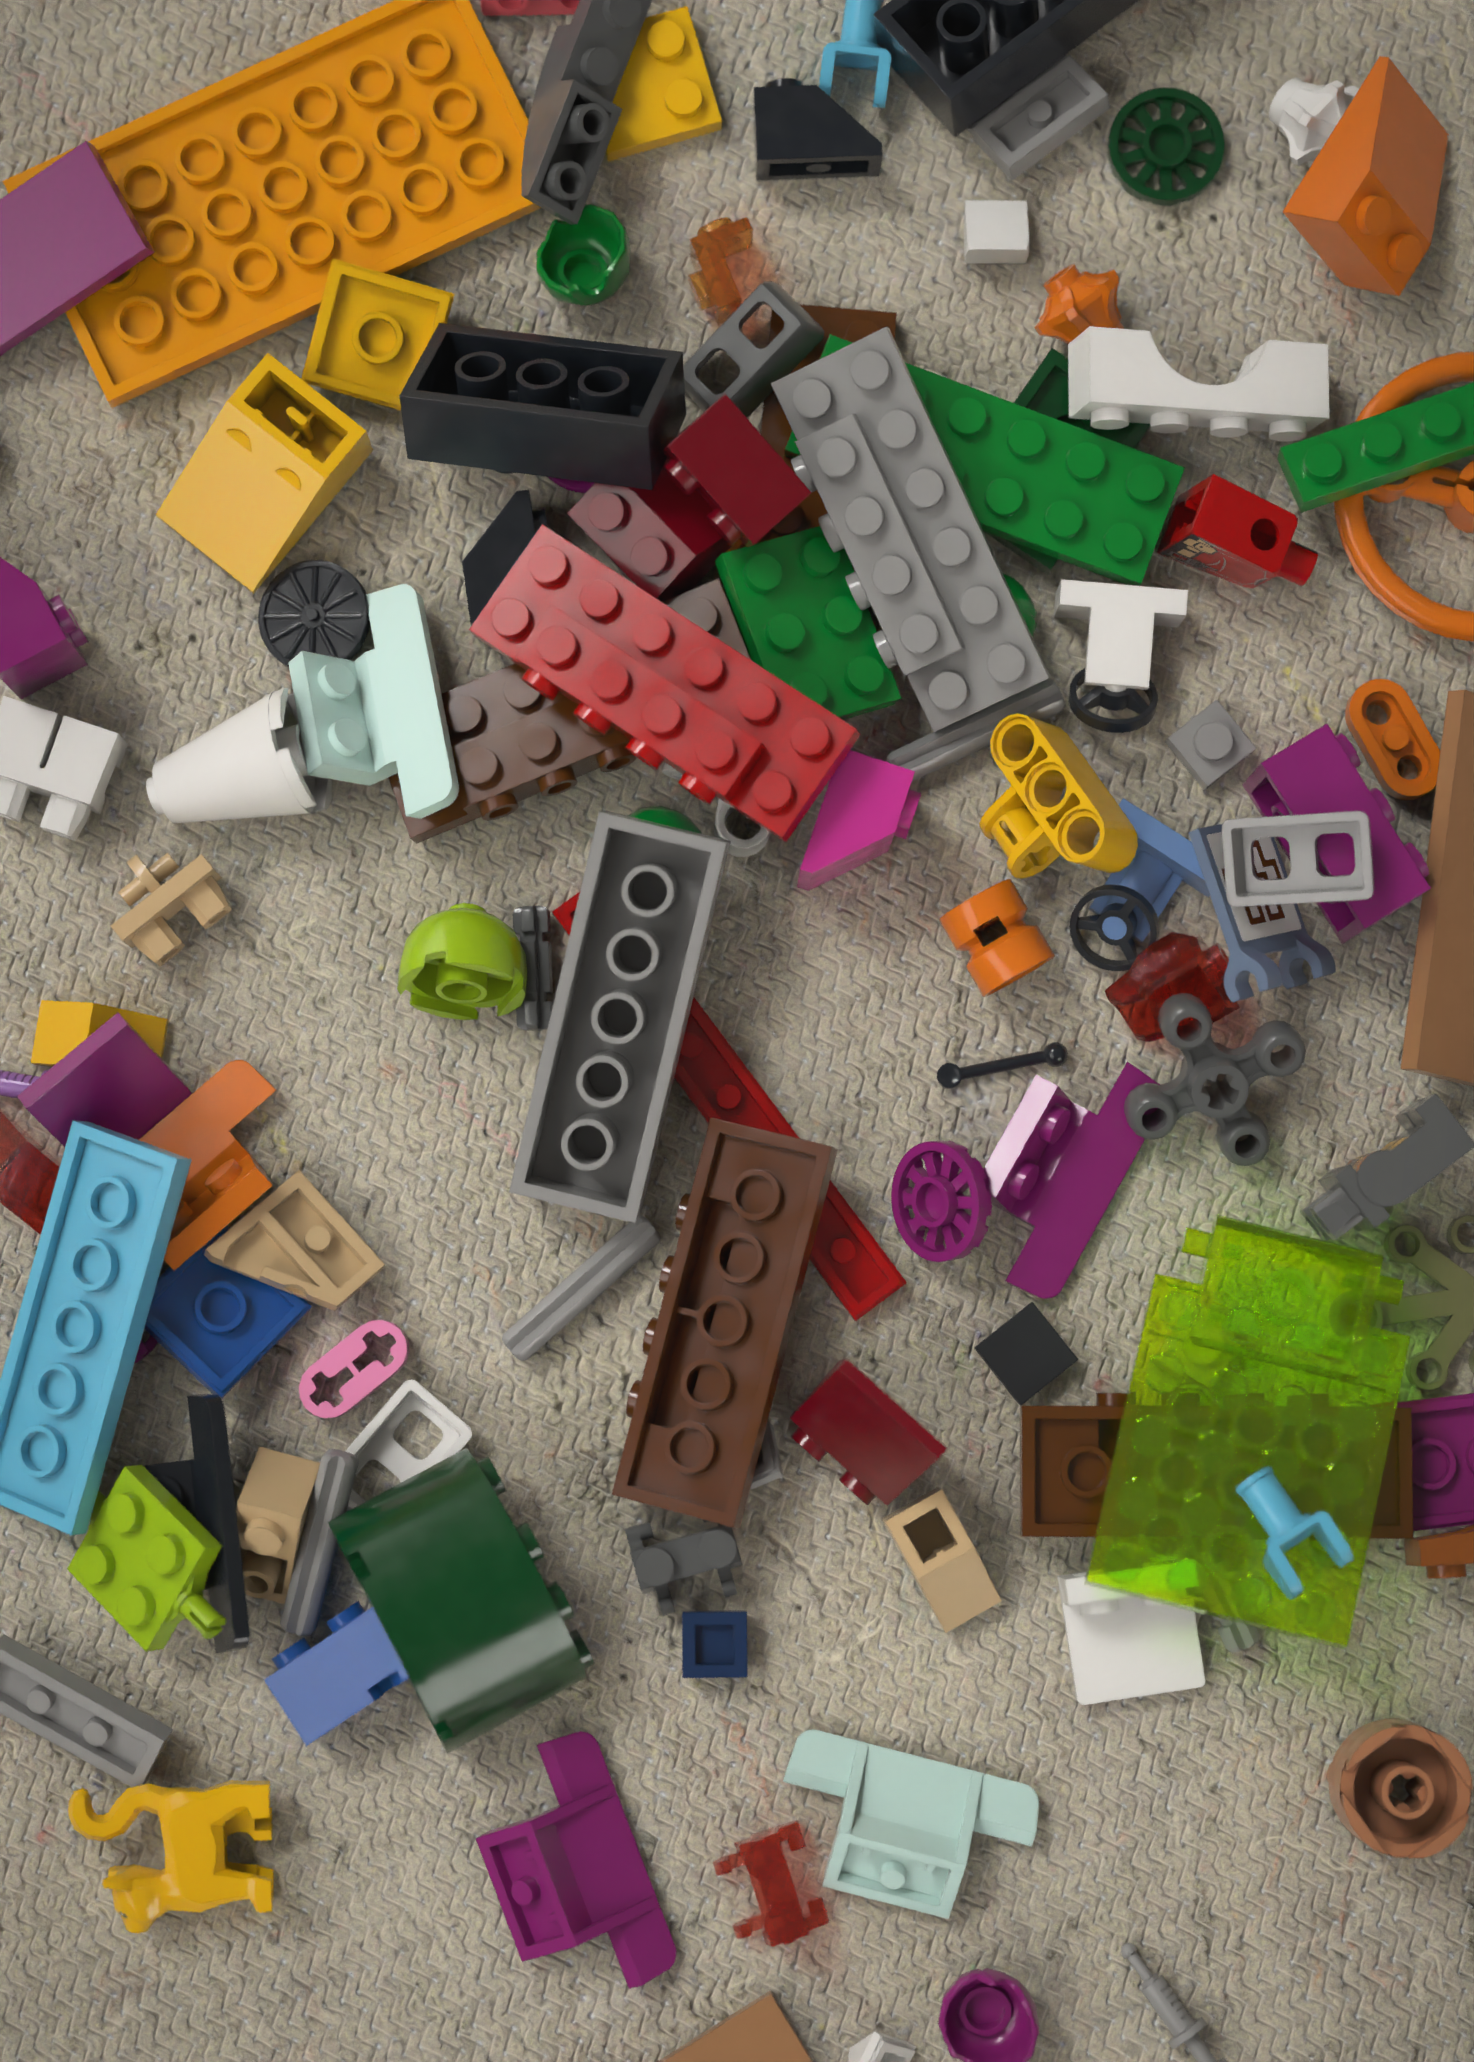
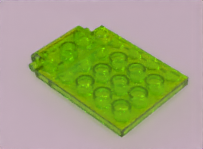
[1084,1214,1411,1649]

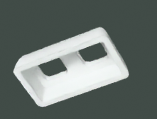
[345,1379,472,1512]

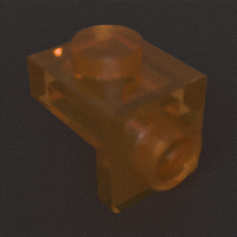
[688,217,753,326]

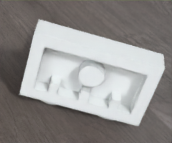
[1057,1557,1206,1705]

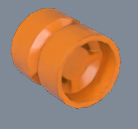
[939,879,1055,997]

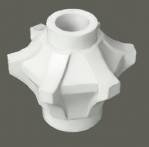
[1269,78,1359,167]

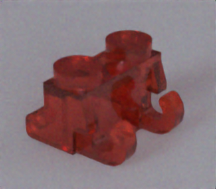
[712,1820,830,1947]

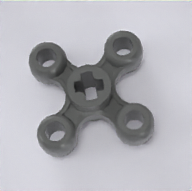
[1124,993,1306,1166]

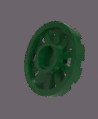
[1107,88,1225,206]

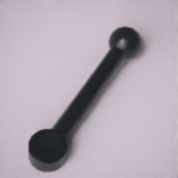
[937,1042,1068,1089]

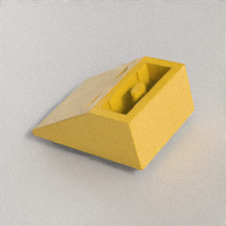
[155,352,373,594]

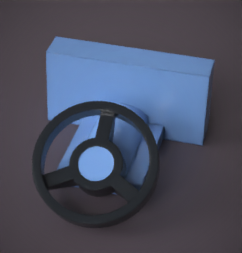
[1070,798,1210,971]

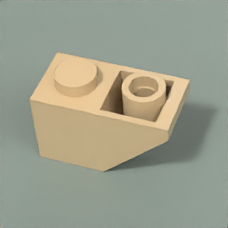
[236,1447,320,1604]
[881,1487,1001,1633]

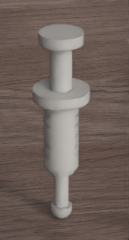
[1121,1943,1227,2062]

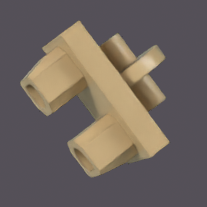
[111,853,232,966]

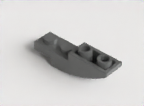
[522,0,652,225]

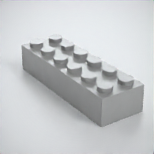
[509,811,731,1223]

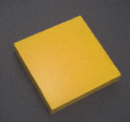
[301,258,455,411]

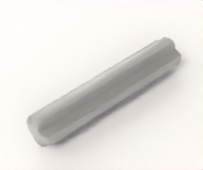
[887,679,1065,781]
[502,1215,661,1361]
[280,1449,359,1636]

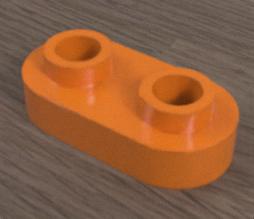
[1345,679,1440,800]

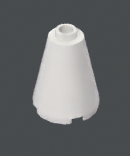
[146,688,332,823]

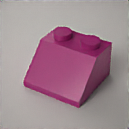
[797,750,921,891]

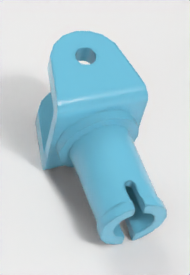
[819,0,891,109]
[1236,1466,1354,1600]

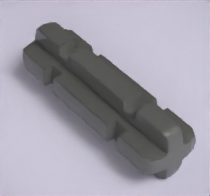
[513,905,554,1031]

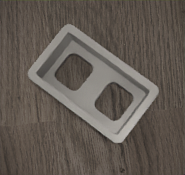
[1221,811,1374,907]

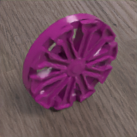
[891,1140,992,1262]

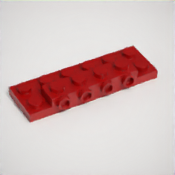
[469,524,860,843]

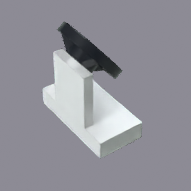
[1054,579,1188,733]

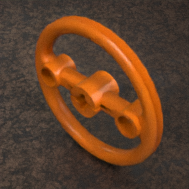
[1334,351,1474,642]

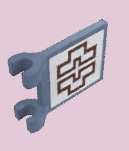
[1188,816,1336,1003]

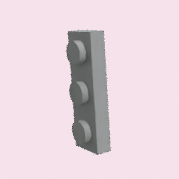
[0,1634,173,1787]

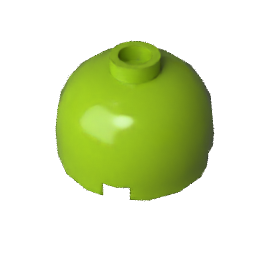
[397,903,527,1020]

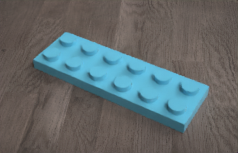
[0,1121,192,1535]

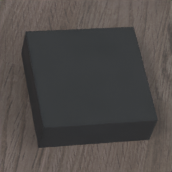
[974,1302,1078,1405]

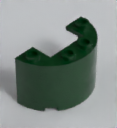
[327,1448,594,1754]

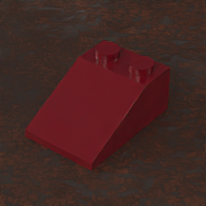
[789,1358,948,1506]

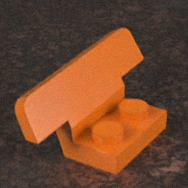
[139,1060,276,1271]

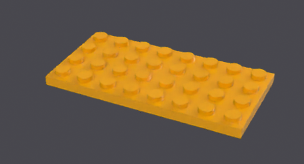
[3,0,541,408]

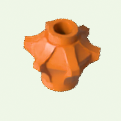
[1034,264,1125,345]

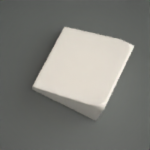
[964,200,1030,264]

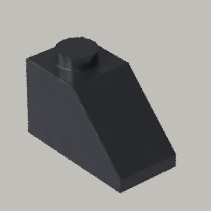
[753,78,883,181]

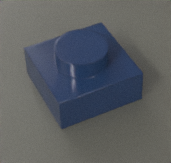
[682,1610,748,1678]

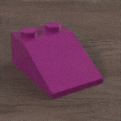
[0,557,89,700]

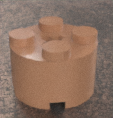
[1327,1718,1473,1858]

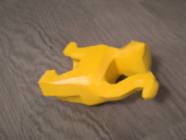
[68,1780,274,1933]

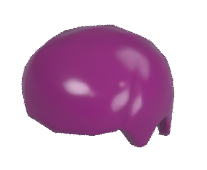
[938,1968,1040,2062]

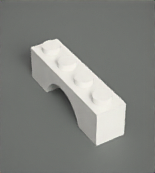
[1068,326,1329,442]

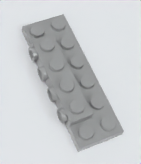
[771,327,1051,732]

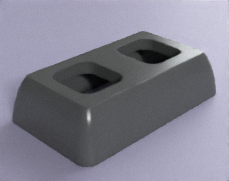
[683,281,824,418]

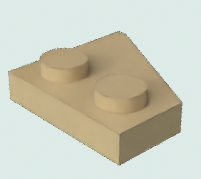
[204,1170,385,1311]

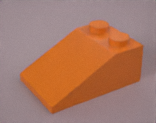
[1282,56,1449,296]

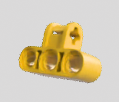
[979,713,1138,879]

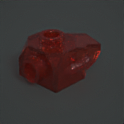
[1105,932,1240,1042]

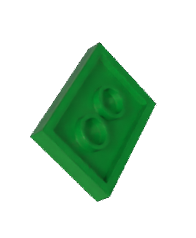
[715,526,901,720]

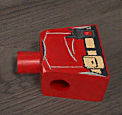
[1156,474,1318,589]

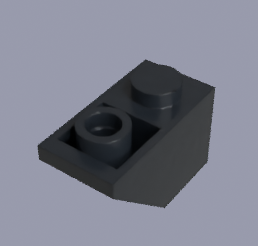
[462,489,548,637]

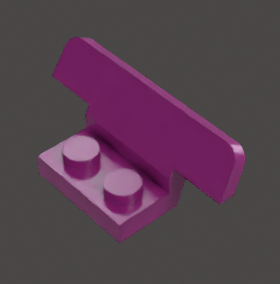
[983,1061,1160,1299]
[475,1731,676,1989]

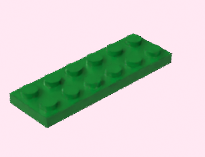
[784,334,1185,586]

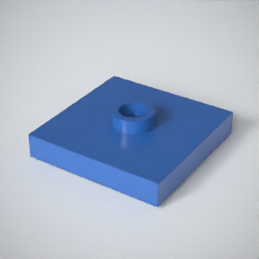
[144,1225,312,1399]

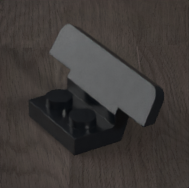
[144,1394,250,1654]

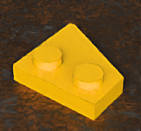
[605,6,722,162]

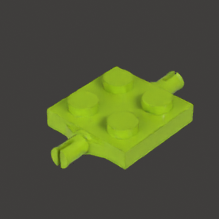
[67,1465,226,1652]

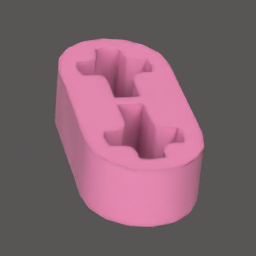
[299,1320,410,1418]

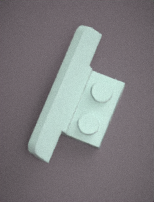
[288,584,459,819]
[783,1729,1039,1919]

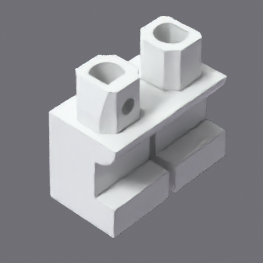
[0,696,128,841]

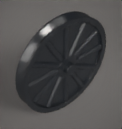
[258,560,370,667]

